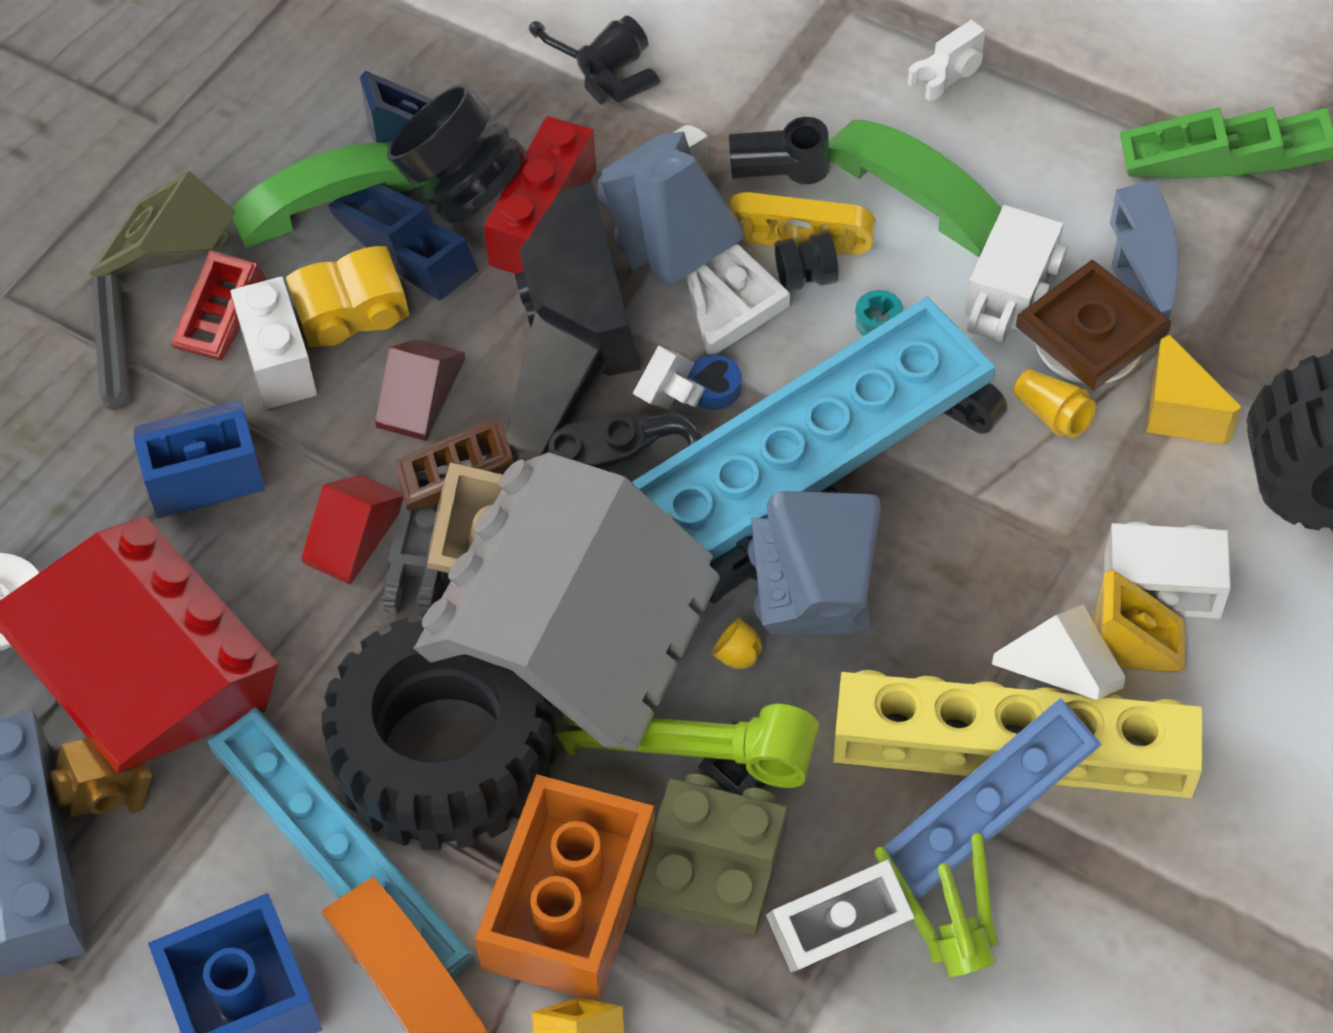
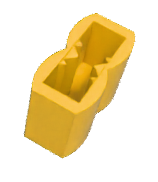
[286,246,409,347]

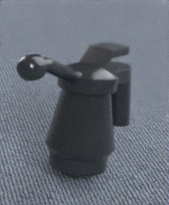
[529,15,660,105]

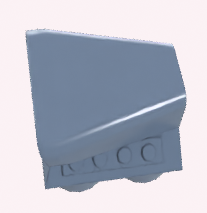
[598,132,744,285]
[748,491,881,636]

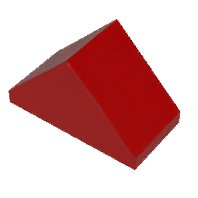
[301,475,404,585]

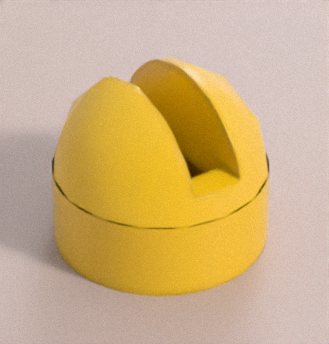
[711,618,763,670]

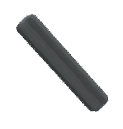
[91,274,132,410]

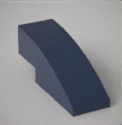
[328,184,478,300]

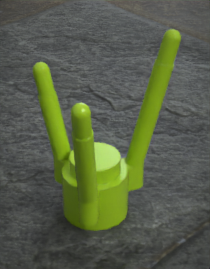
[875,833,999,977]

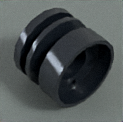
[386,83,526,224]

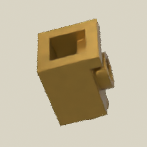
[49,739,152,818]

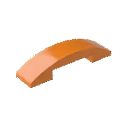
[321,877,488,1033]

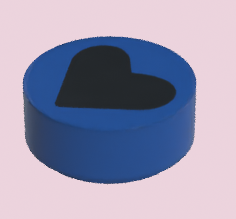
[687,355,741,409]

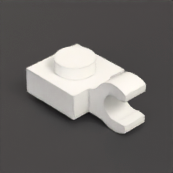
[907,19,985,101]

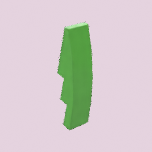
[1119,107,1333,178]

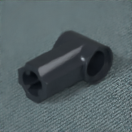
[729,116,830,185]

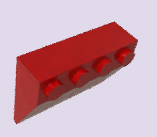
[0,516,278,774]

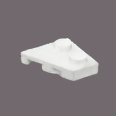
[685,244,790,355]

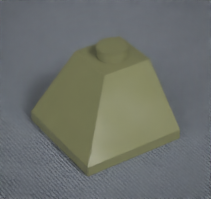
[90,171,236,277]

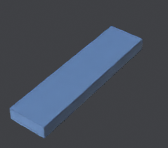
[874,698,1102,901]

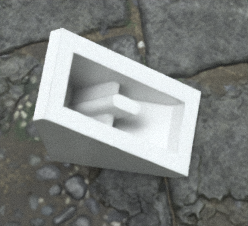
[992,605,1126,700]

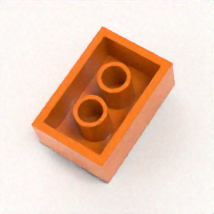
[475,774,655,1001]

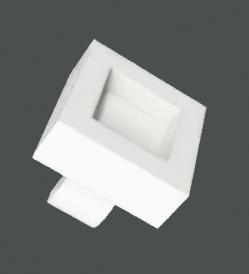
[632,345,706,410]

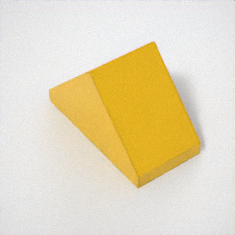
[1146,335,1242,444]
[1094,569,1185,673]

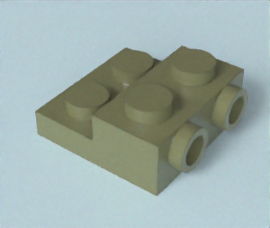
[636,774,787,936]

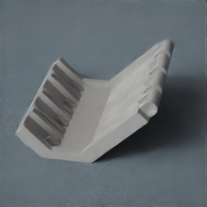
[413,452,720,751]

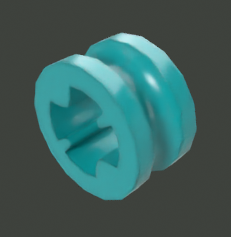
[855,290,903,336]

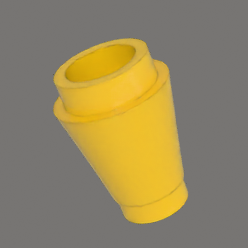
[1013,369,1097,439]

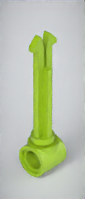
[556,704,819,788]

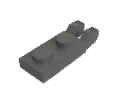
[383,471,447,617]

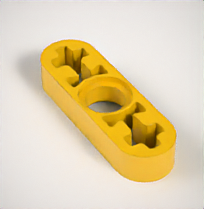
[728,192,876,255]

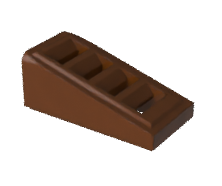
[394,419,514,511]

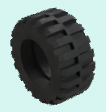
[1246,349,1333,531]
[321,613,557,851]

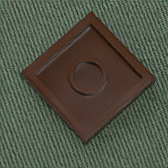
[1016,259,1171,391]

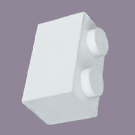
[230,276,317,410]
[1104,522,1231,619]
[766,860,915,973]

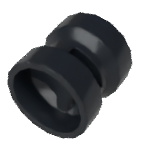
[774,231,839,292]

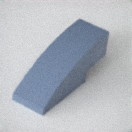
[1110,179,1178,345]

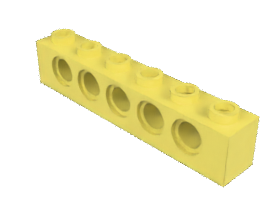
[833,670,1202,799]

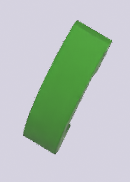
[829,119,1002,257]
[231,142,428,248]

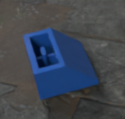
[133,399,266,519]

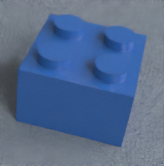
[148,893,323,1033]

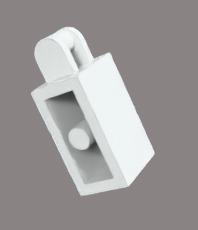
[965,205,1068,343]

